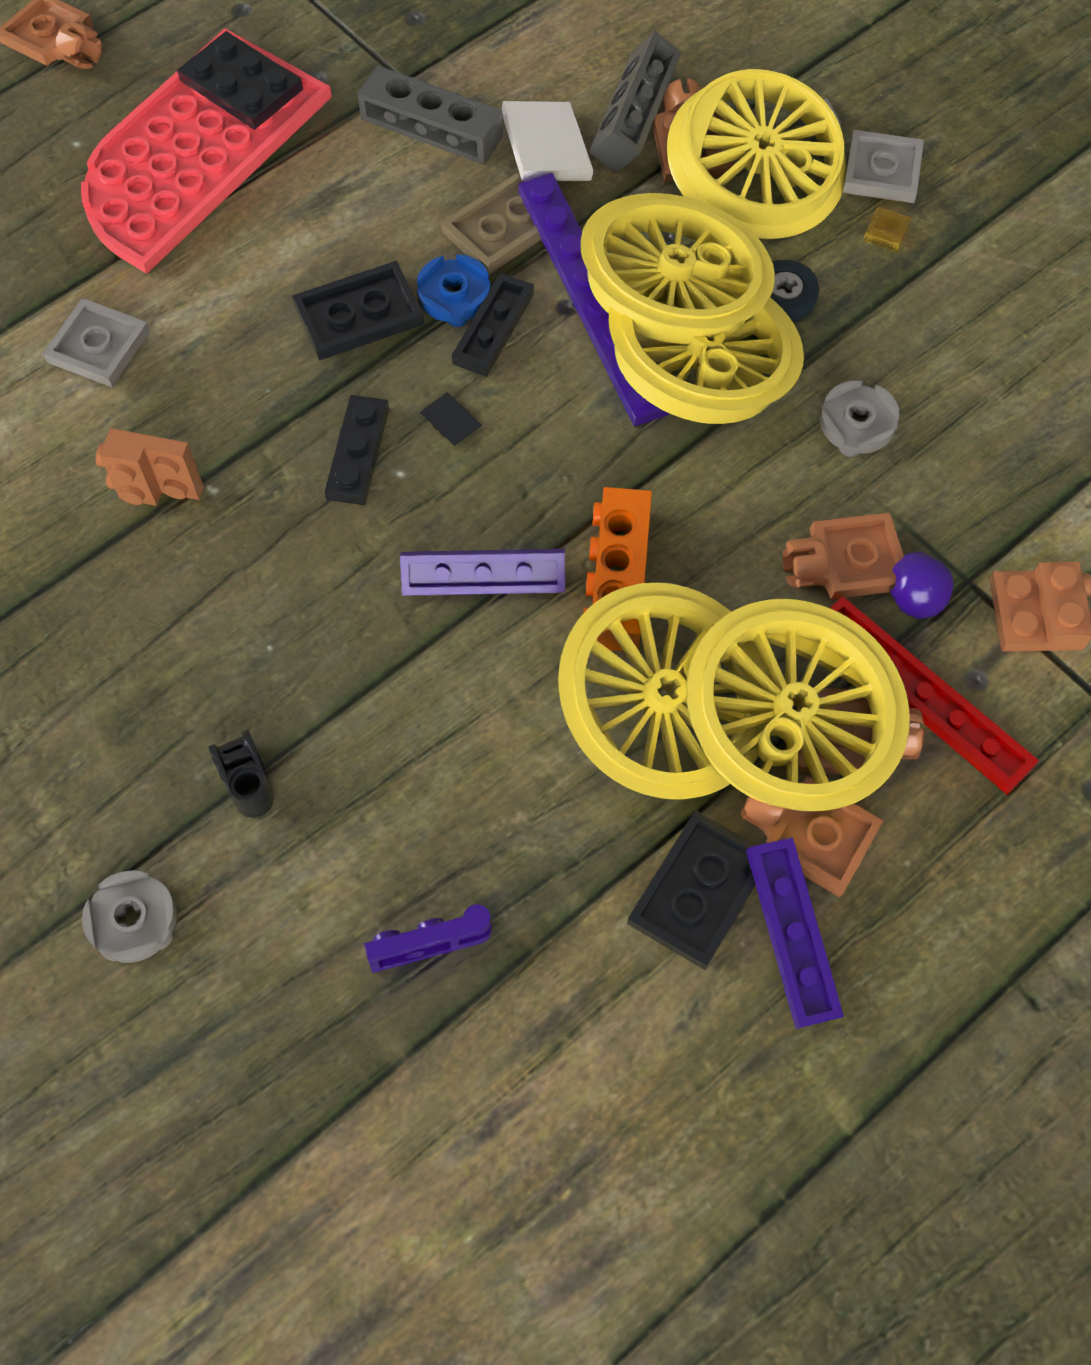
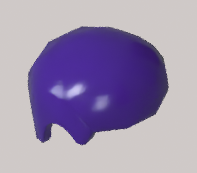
[890,552,953,619]

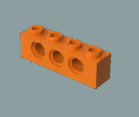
[583,487,652,651]

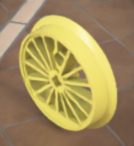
[667,69,847,239]
[580,193,775,344]
[609,277,804,424]
[558,583,770,800]
[686,599,910,811]

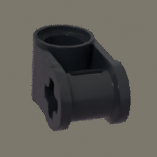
[208,729,274,818]

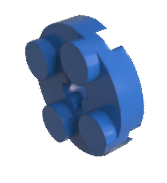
[417,254,491,327]

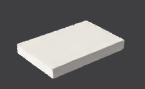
[501,101,593,181]

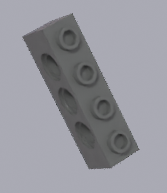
[589,31,682,173]
[357,65,503,165]

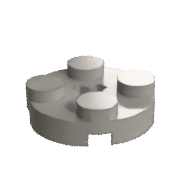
[819,381,899,457]
[82,870,177,963]

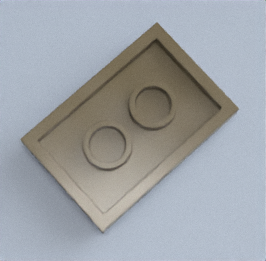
[441,171,542,275]

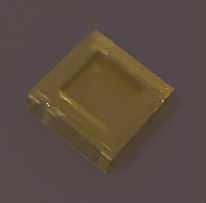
[863,207,912,252]

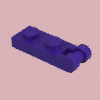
[364,904,492,973]

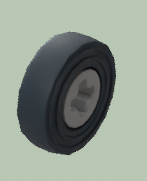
[770,259,819,322]

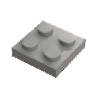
[843,129,924,203]
[43,298,151,388]

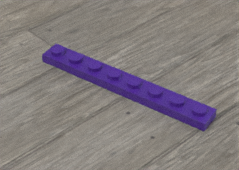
[518,173,669,427]

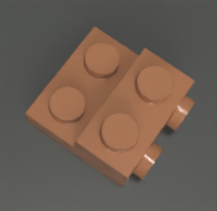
[96,428,204,506]
[989,562,1091,652]

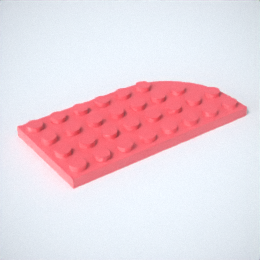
[81,28,332,274]

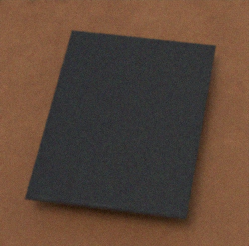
[420,392,482,446]

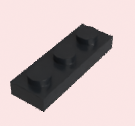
[452,273,534,377]
[325,395,389,505]

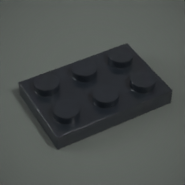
[177,31,303,130]
[292,261,425,361]
[627,810,757,970]

